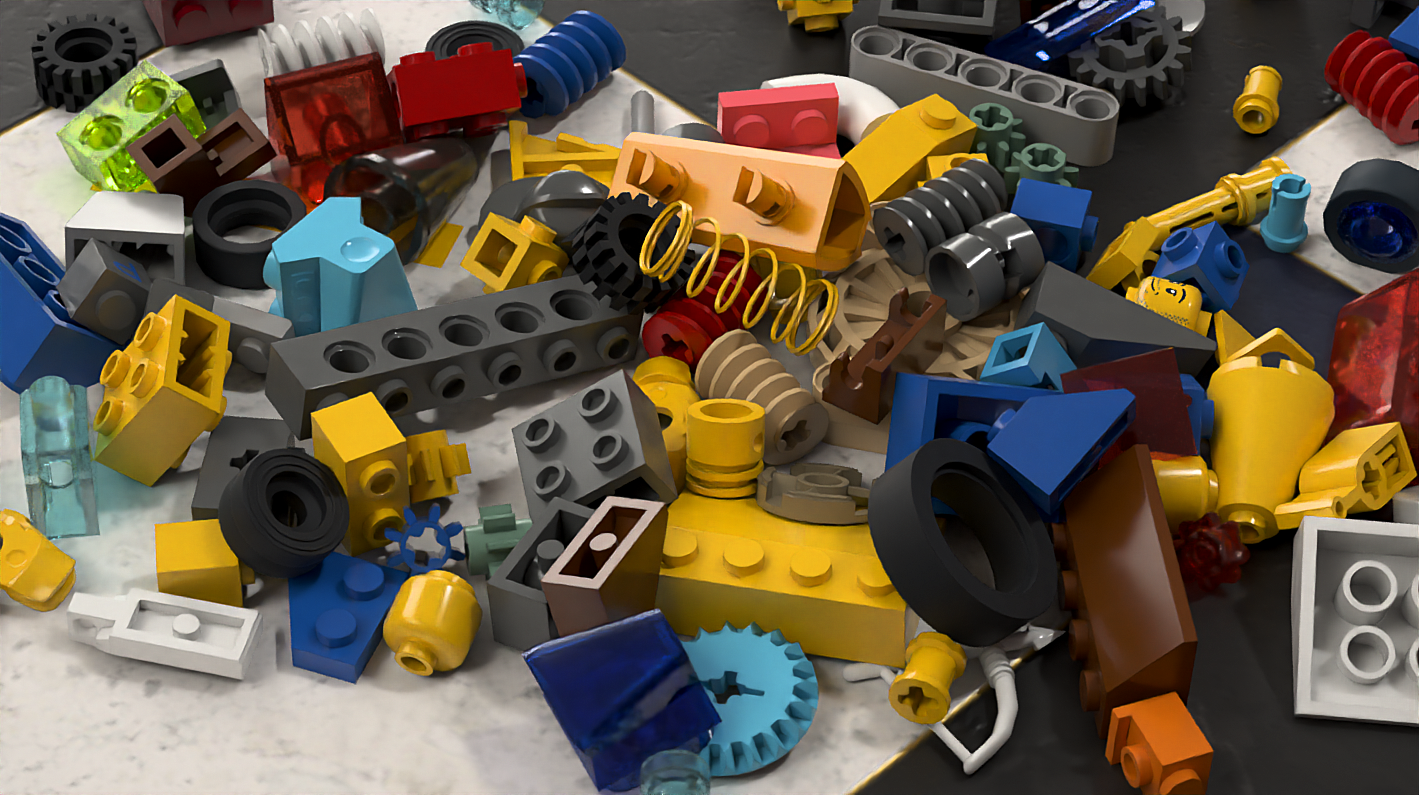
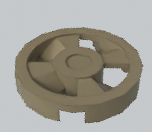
[755,462,878,524]

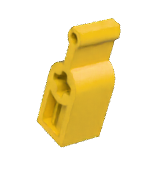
[1274,422,1417,530]

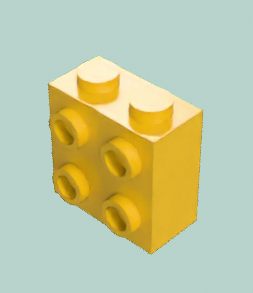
[93,294,232,487]

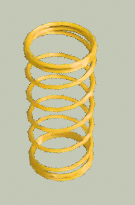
[639,200,839,356]

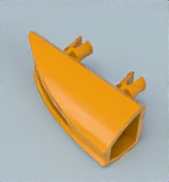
[608,132,872,272]

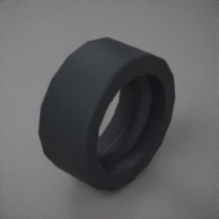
[192,179,307,289]

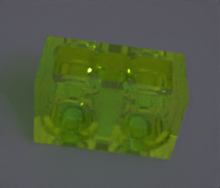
[56,60,207,192]

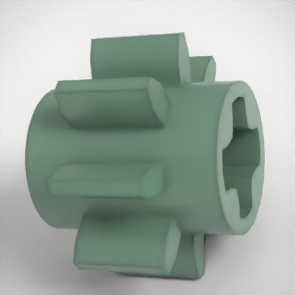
[969,103,1026,174]
[1004,143,1079,195]
[463,504,533,581]

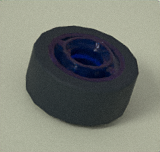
[1323,158,1419,274]

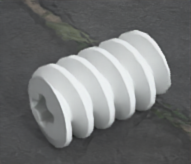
[258,7,386,99]

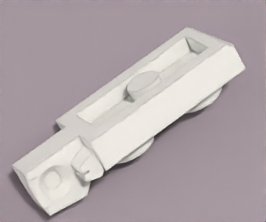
[66,587,263,680]

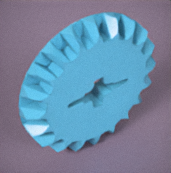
[638,621,819,776]

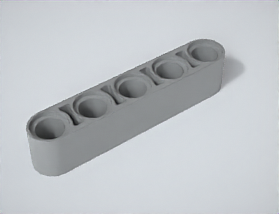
[849,26,1119,167]

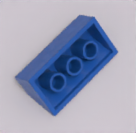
[0,212,130,400]

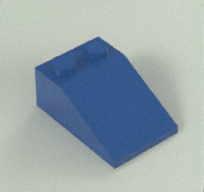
[884,372,1099,523]

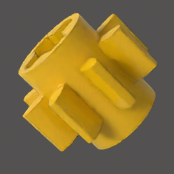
[404,429,471,503]

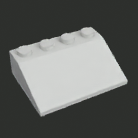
[1291,515,1419,727]

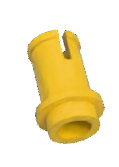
[1233,66,1282,134]

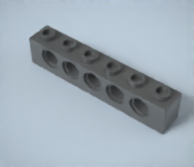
[265,274,644,441]

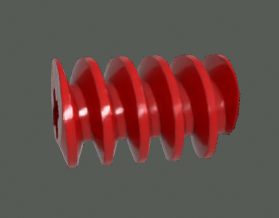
[1324,29,1419,145]
[642,249,770,374]

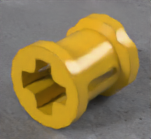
[888,632,967,724]

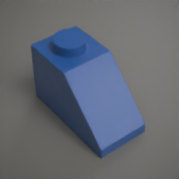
[986,388,1136,516]

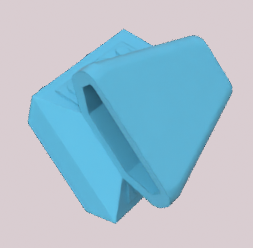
[263,197,418,337]

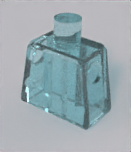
[20,376,100,540]

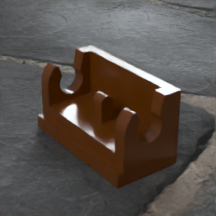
[822,287,947,425]

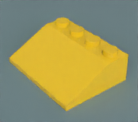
[641,487,946,669]

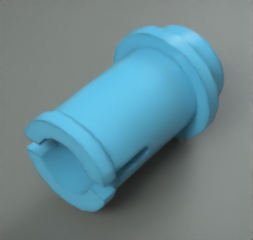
[1260,174,1311,253]

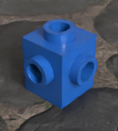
[1151,221,1250,317]

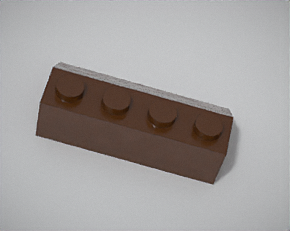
[1047,444,1198,740]

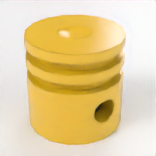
[686,399,765,498]

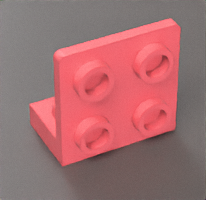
[717,83,841,160]

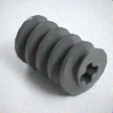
[873,158,1008,277]

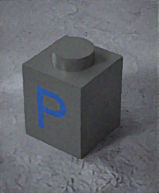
[56,237,152,346]

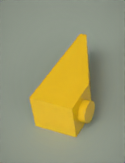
[840,93,978,205]

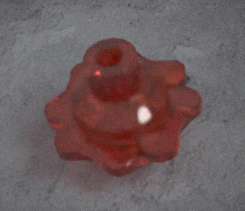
[1173,511,1250,593]

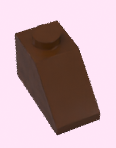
[540,496,669,654]

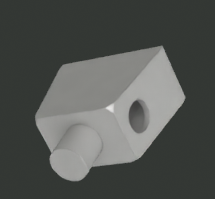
[64,190,185,286]

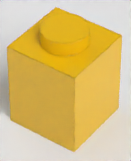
[155,519,255,608]

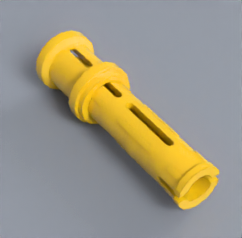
[1123,157,1293,252]

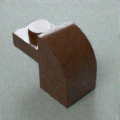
[125,108,278,218]

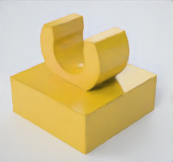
[1086,216,1160,292]

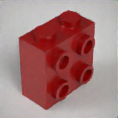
[379,42,527,148]

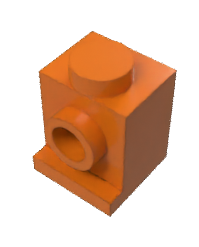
[1105,691,1214,795]

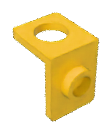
[1214,310,1315,370]

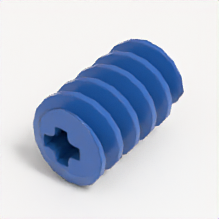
[513,11,626,119]

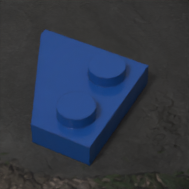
[288,551,409,684]

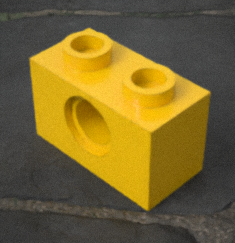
[311,392,410,557]

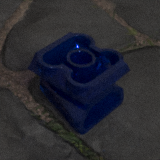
[522,608,723,793]

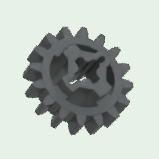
[1068,0,1192,108]

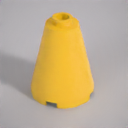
[1206,357,1335,544]

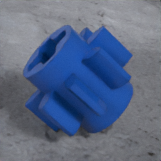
[383,503,466,578]

